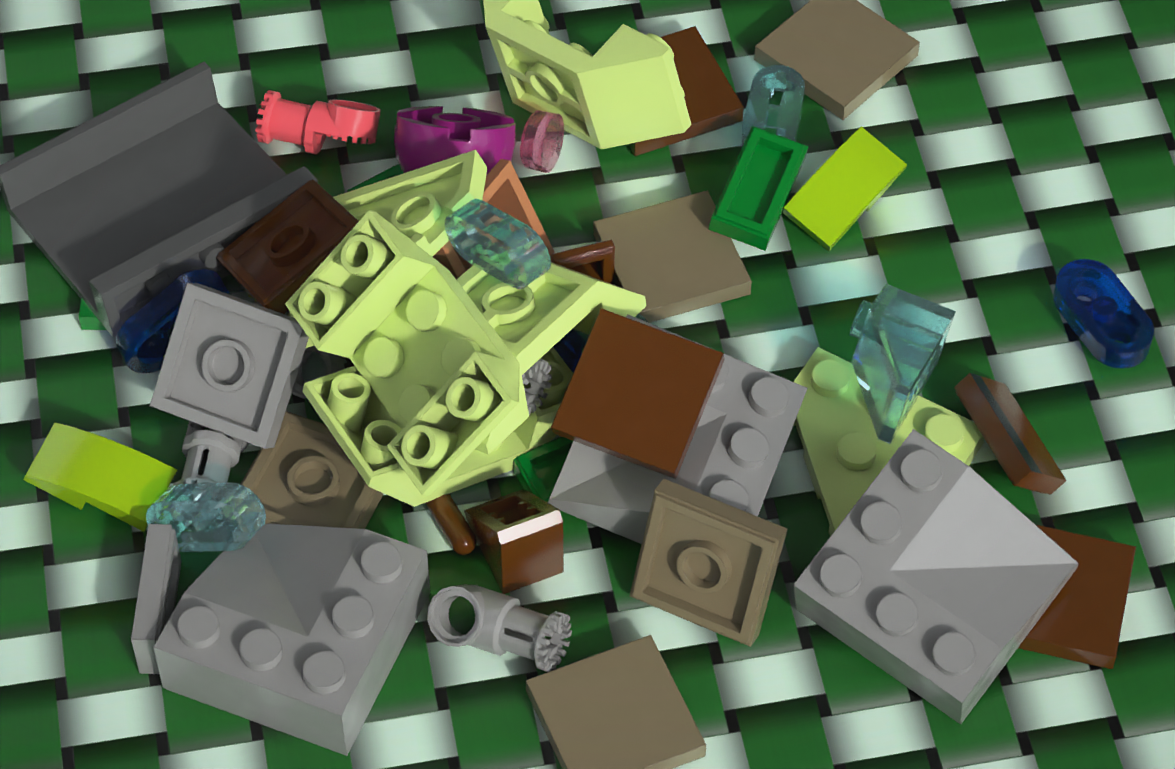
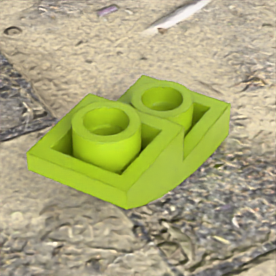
[783,126,907,251]
[23,423,177,532]

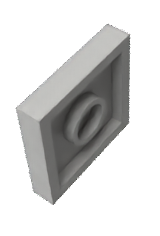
[150,283,309,449]

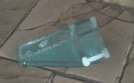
[850,284,956,444]

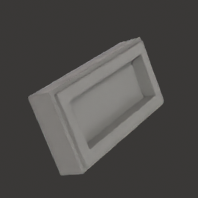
[131,524,182,674]

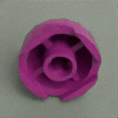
[394,106,516,176]

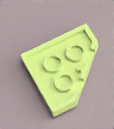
[288,150,487,348]
[793,347,985,536]

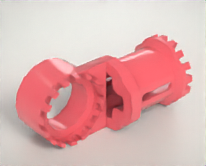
[255,90,381,155]

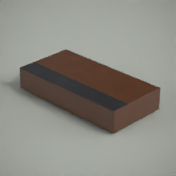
[954,373,1067,495]

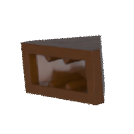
[464,489,564,594]

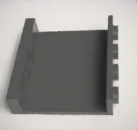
[0,61,318,337]

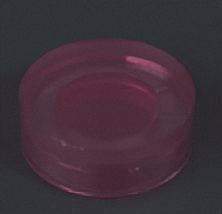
[520,110,564,173]

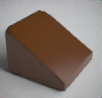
[546,239,615,284]

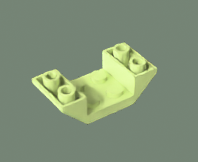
[483,0,692,150]
[285,210,520,497]
[457,244,647,455]
[302,347,573,507]

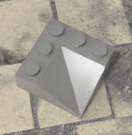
[548,314,808,544]
[793,429,1078,725]
[153,523,430,756]

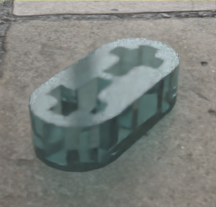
[741,65,805,149]
[445,199,551,289]
[146,482,266,552]

